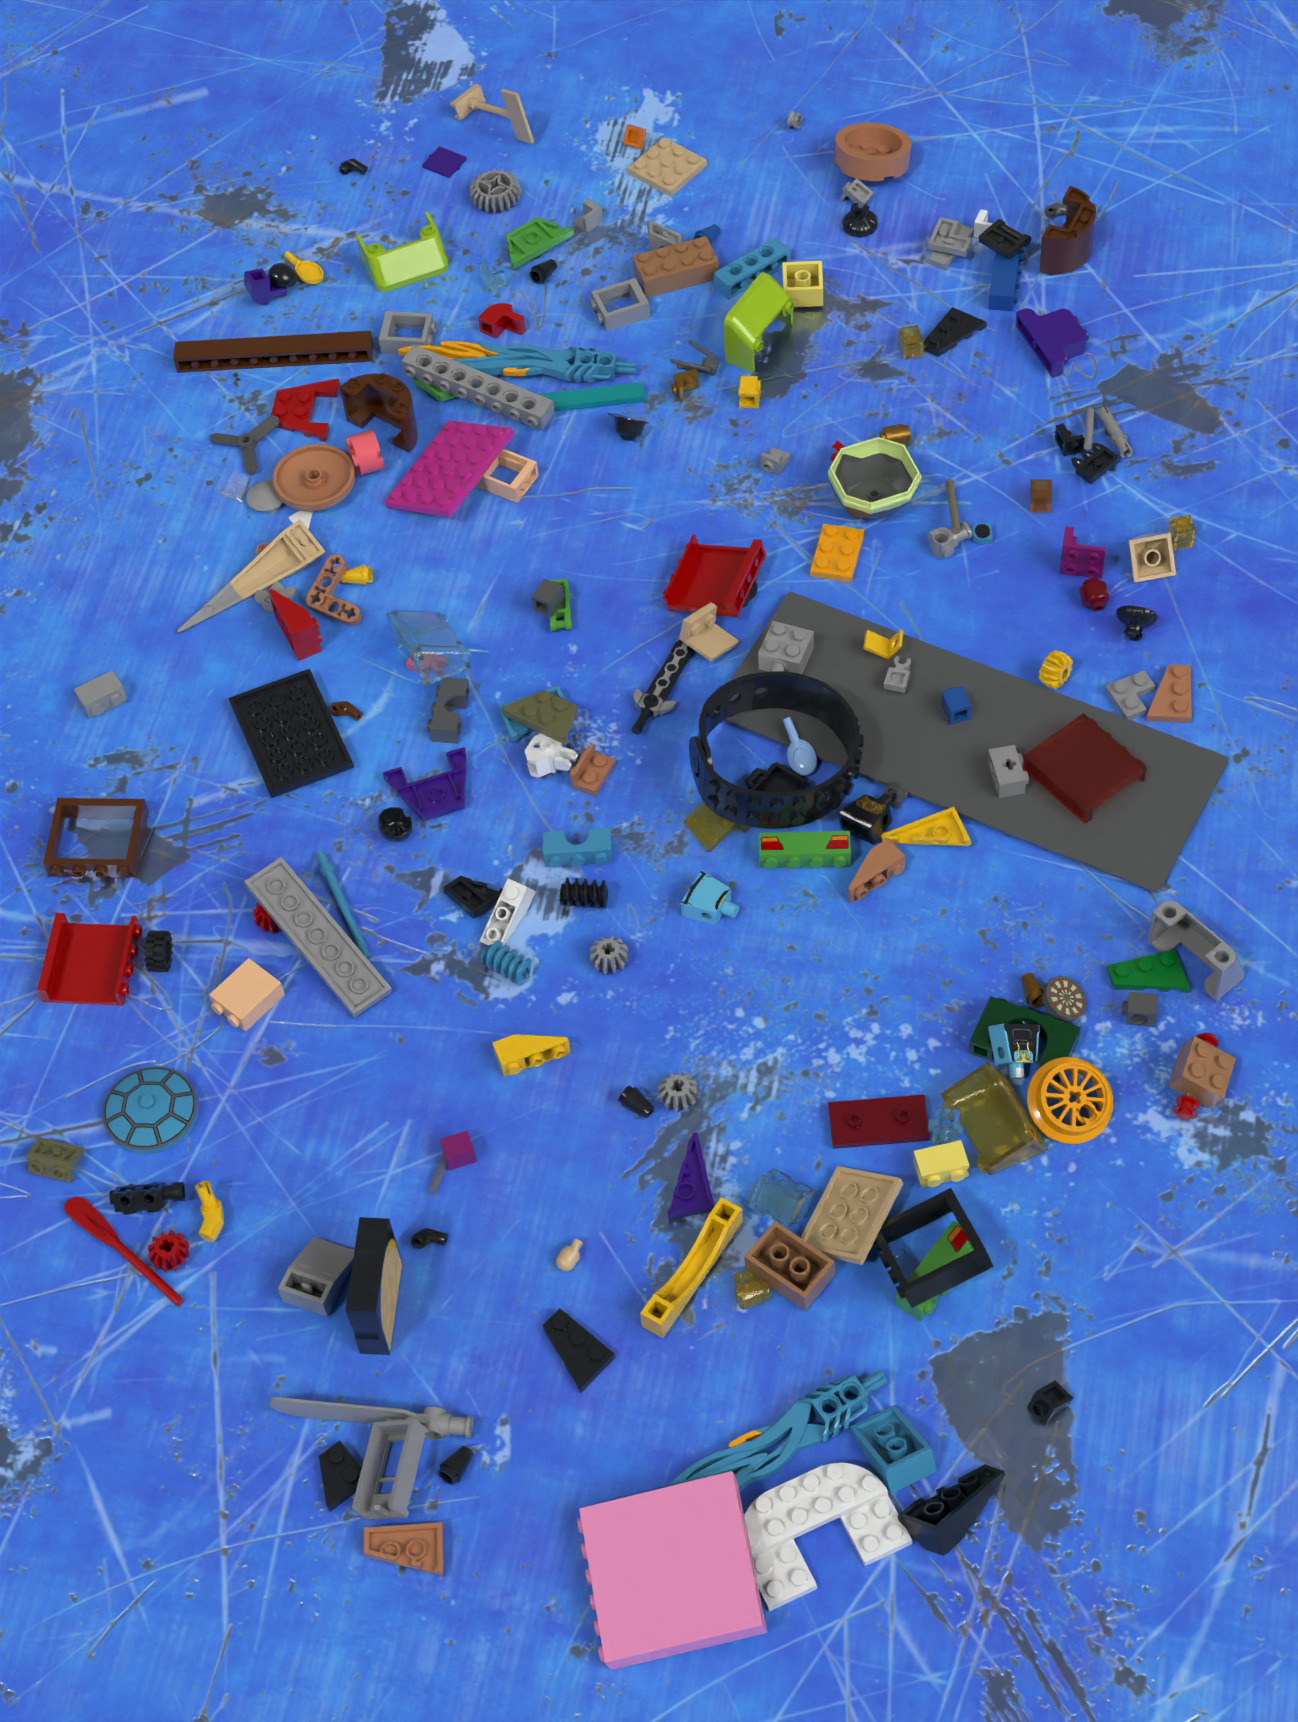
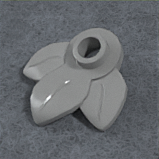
[255,582,296,612]

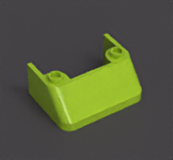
[356,211,449,292]
[724,272,794,373]

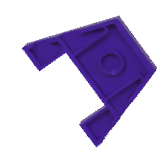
[383,747,467,822]

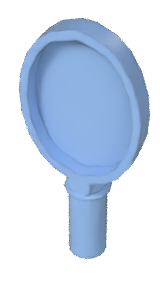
[783,717,817,777]

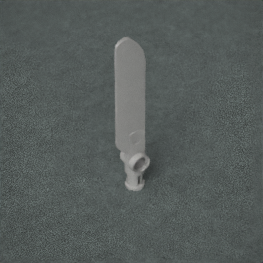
[270,1397,474,1440]

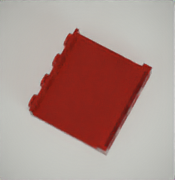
[1023,713,1147,824]

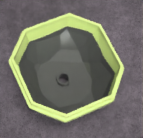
[828,437,922,520]

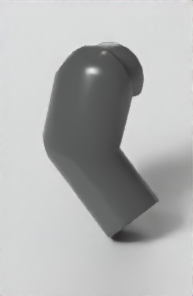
[1045,203,1067,218]

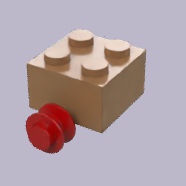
[1168,1033,1236,1121]

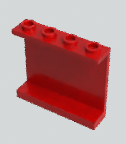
[37,913,142,1006]

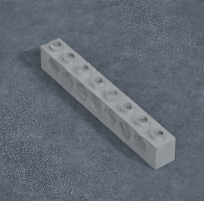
[402,344,554,430]

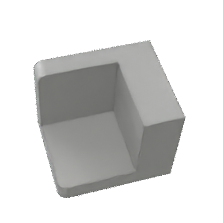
[574,199,603,233]

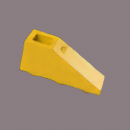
[492,1034,571,1077]

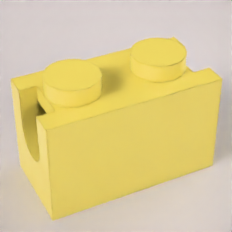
[913,1140,970,1188]

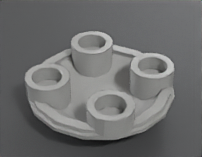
[246,480,284,514]

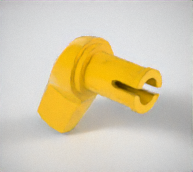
[195,1181,224,1242]

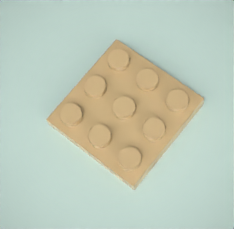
[627,137,708,197]

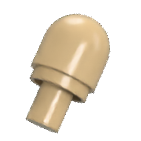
[556,1238,583,1272]

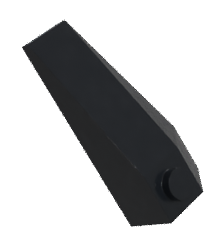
[897,1464,1005,1556]

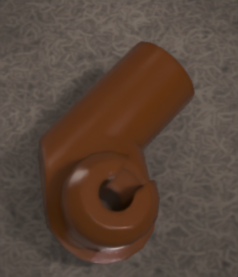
[329,701,363,721]

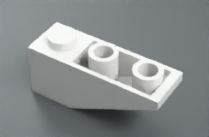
[480,879,536,947]

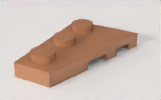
[1146,664,1192,723]

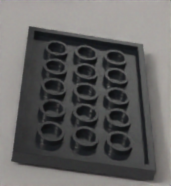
[228,669,354,798]

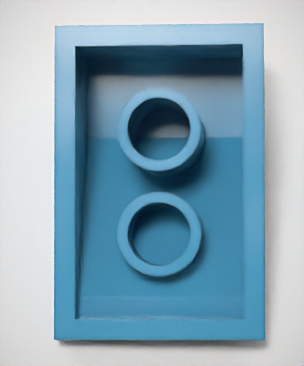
[850,1405,937,1493]

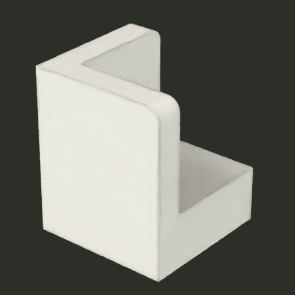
[974,209,993,238]

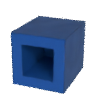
[941,686,972,725]

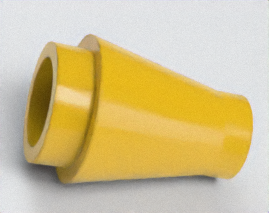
[341,565,373,586]

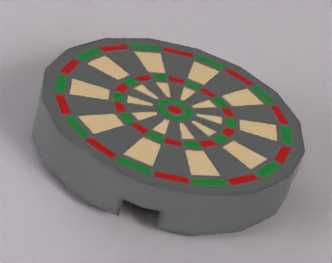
[1042,976,1087,1022]

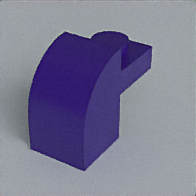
[244,268,287,305]

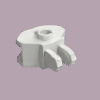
[524,734,578,778]

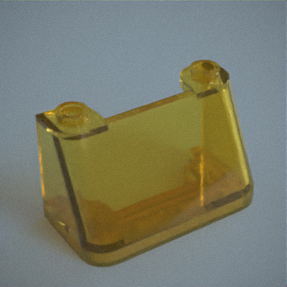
[941,1062,1048,1175]

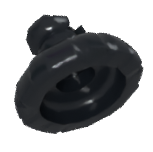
[842,203,878,237]
[1116,605,1158,641]

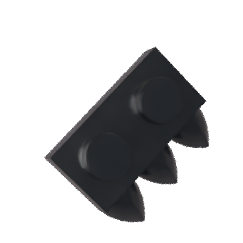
[1071,443,1120,484]

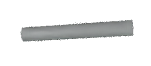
[1084,408,1094,450]

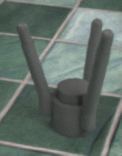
[670,340,719,376]

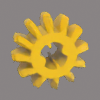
[1039,650,1073,689]

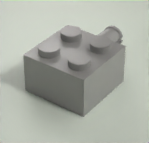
[758,621,814,674]

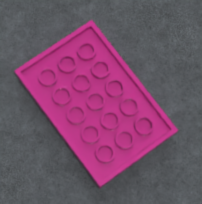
[384,420,515,518]

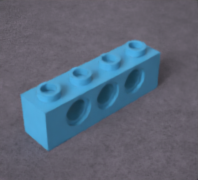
[714,237,790,300]

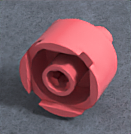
[346,429,385,476]

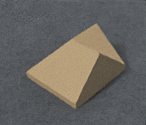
[1128,532,1176,583]

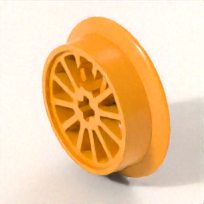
[1027,1057,1113,1144]

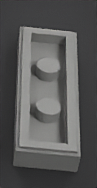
[928,223,974,270]

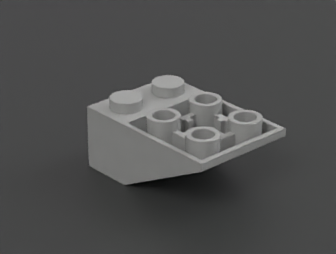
[278,1237,354,1317]

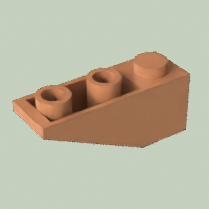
[848,838,905,903]

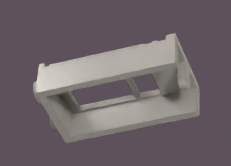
[351,1417,429,1520]

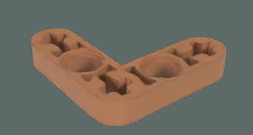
[306,554,362,626]

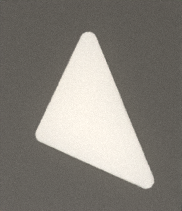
[289,510,313,529]

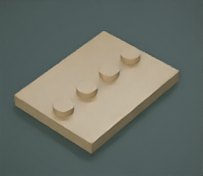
[800,1166,903,1265]

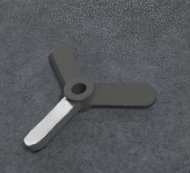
[210,415,279,475]

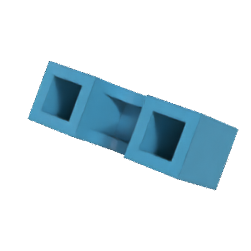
[543,828,613,868]

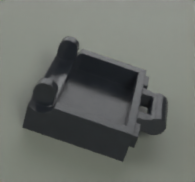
[745,762,811,792]

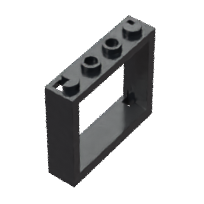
[873,1188,994,1308]

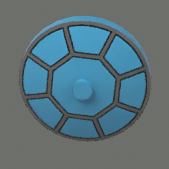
[102,1067,199,1155]

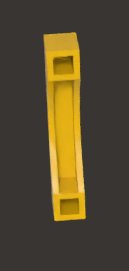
[640,1197,743,1338]

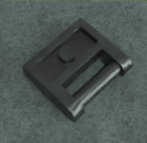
[978,219,1032,259]

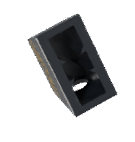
[838,794,893,845]

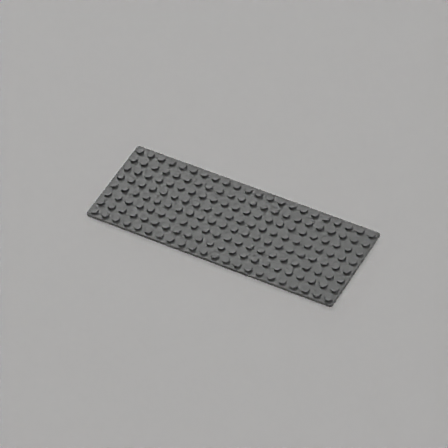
[713,592,1229,893]

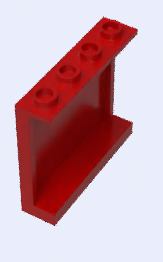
[662,535,767,617]

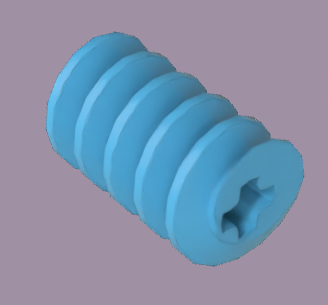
[480,940,532,986]

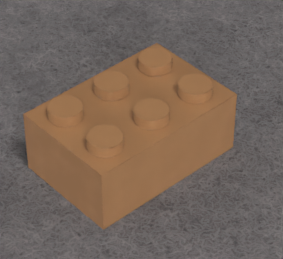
[744,1221,835,1311]

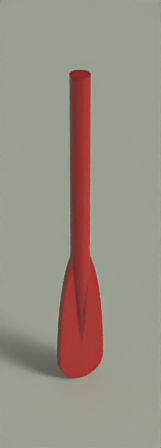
[64,1197,184,1307]

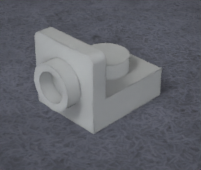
[840,178,874,208]
[760,447,791,476]

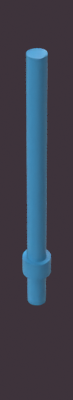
[316,851,371,960]

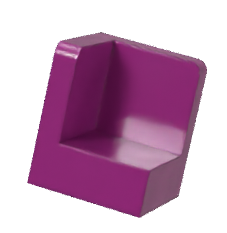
[440,1130,477,1170]

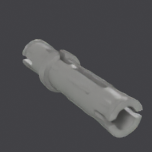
[1097,407,1133,458]

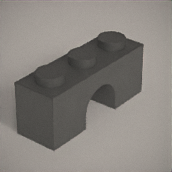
[427,677,470,744]

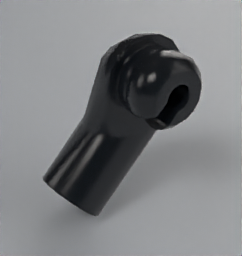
[339,159,368,175]
[411,1228,448,1249]

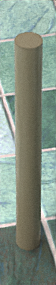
[945,479,961,534]

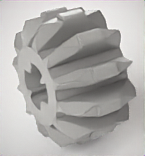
[589,934,629,975]
[658,1070,699,1113]

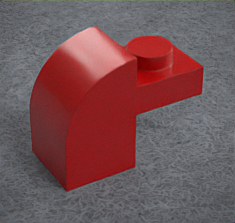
[478,303,526,339]

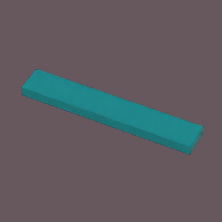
[538,382,645,412]

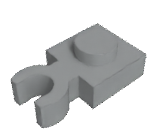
[884,656,911,693]

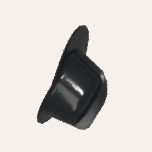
[608,413,649,441]

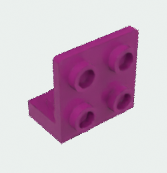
[1059,527,1106,579]

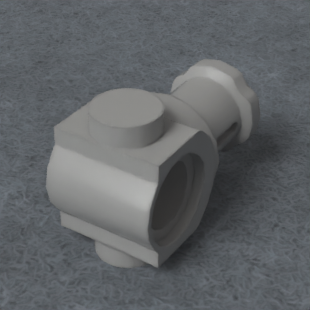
[927,522,972,560]

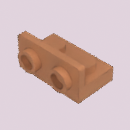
[569,743,616,797]

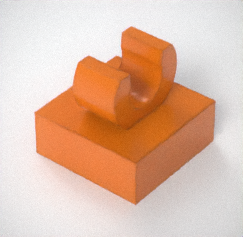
[623,124,646,148]

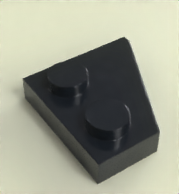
[443,876,503,919]
[319,1440,362,1512]

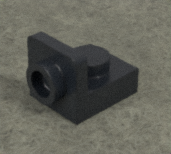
[1055,423,1085,457]
[1027,1380,1073,1425]

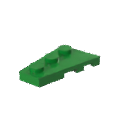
[1107,949,1190,993]

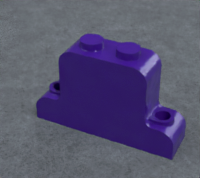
[1016,308,1089,378]

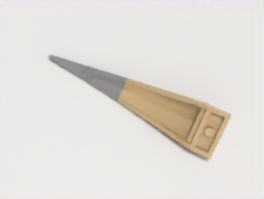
[177,519,325,634]

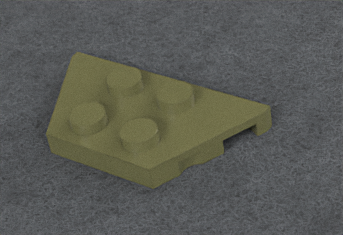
[501,690,579,745]

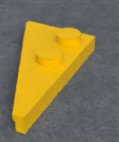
[881,807,971,846]

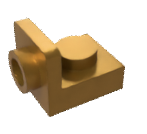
[671,369,699,401]

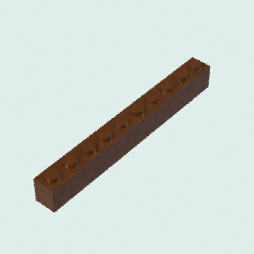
[173,331,374,373]

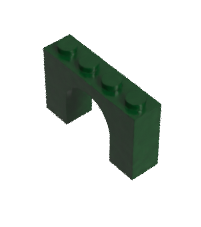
[969,996,1081,1084]

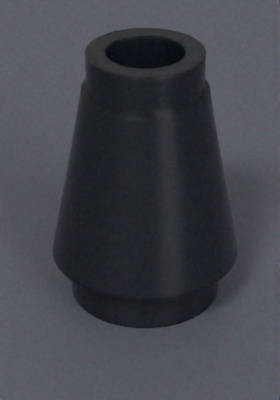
[530,259,557,284]
[618,1085,655,1119]
[438,1446,474,1485]

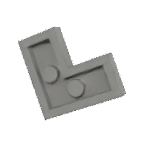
[928,217,972,257]
[1105,670,1155,720]

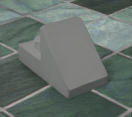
[647,220,682,250]

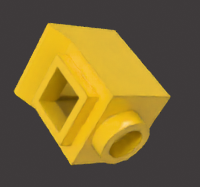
[738,376,761,408]

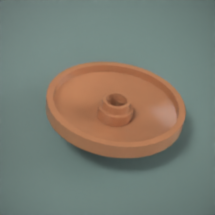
[273,444,355,511]

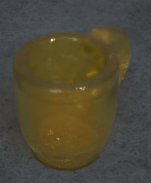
[733,1271,770,1310]

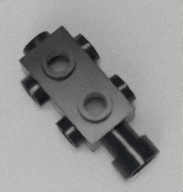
[109,1182,185,1215]

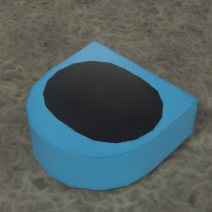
[971,523,993,544]

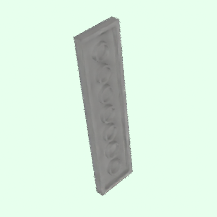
[244,857,392,1018]

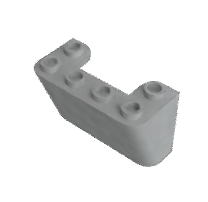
[1148,901,1244,1001]

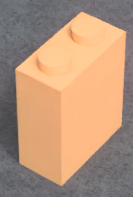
[209,958,285,1032]

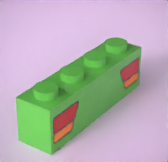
[759,831,851,869]
[896,1221,973,1321]

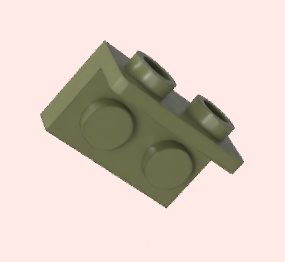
[27,1138,84,1183]

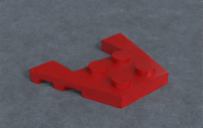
[271,379,340,442]

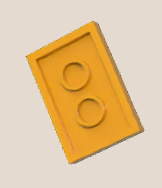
[810,524,865,583]

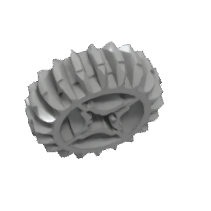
[469,169,521,214]

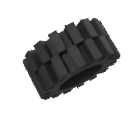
[144,930,173,972]

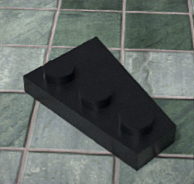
[921,307,987,357]
[543,1308,615,1393]

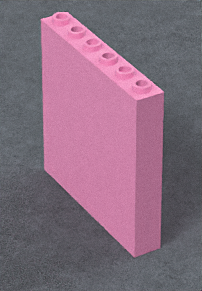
[577,1471,767,1670]

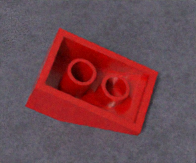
[268,589,323,661]

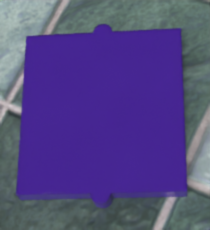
[422,146,467,178]

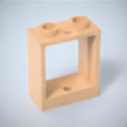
[476,449,539,503]

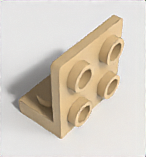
[679,602,739,661]

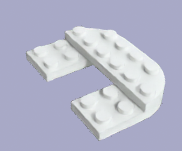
[744,1463,912,1612]

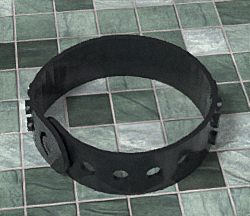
[689,671,864,829]

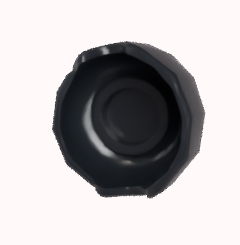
[267,263,297,288]
[378,807,413,842]

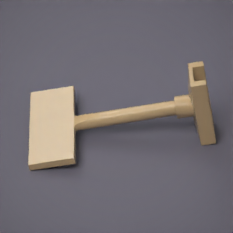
[450,84,534,144]

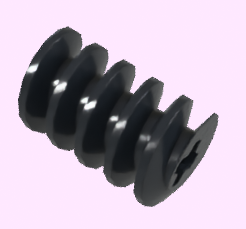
[560,877,608,909]

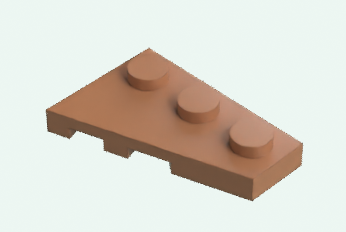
[364,1522,444,1576]

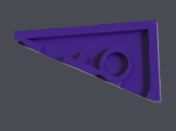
[667,1132,714,1220]

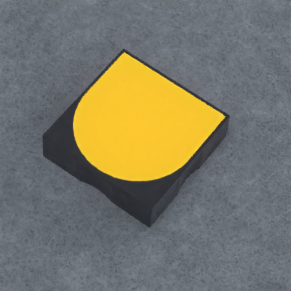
[345,1217,403,1355]

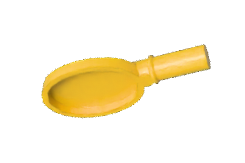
[284,251,324,284]

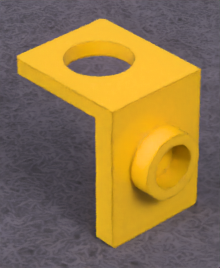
[863,629,904,660]

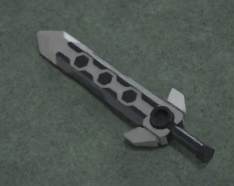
[631,636,695,735]

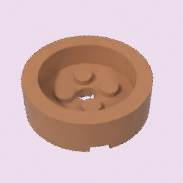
[833,122,912,181]

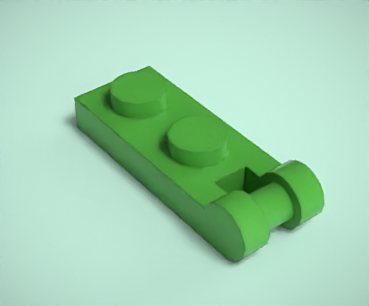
[549,579,572,632]

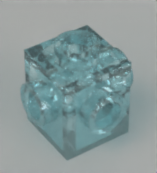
[927,1107,963,1145]

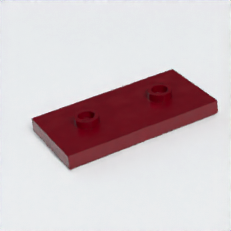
[828,1094,930,1149]

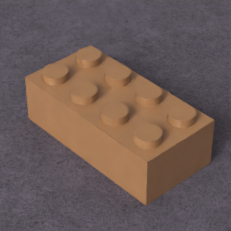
[632,236,719,298]

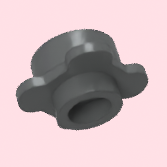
[884,781,908,808]

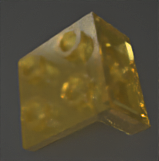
[684,801,751,852]

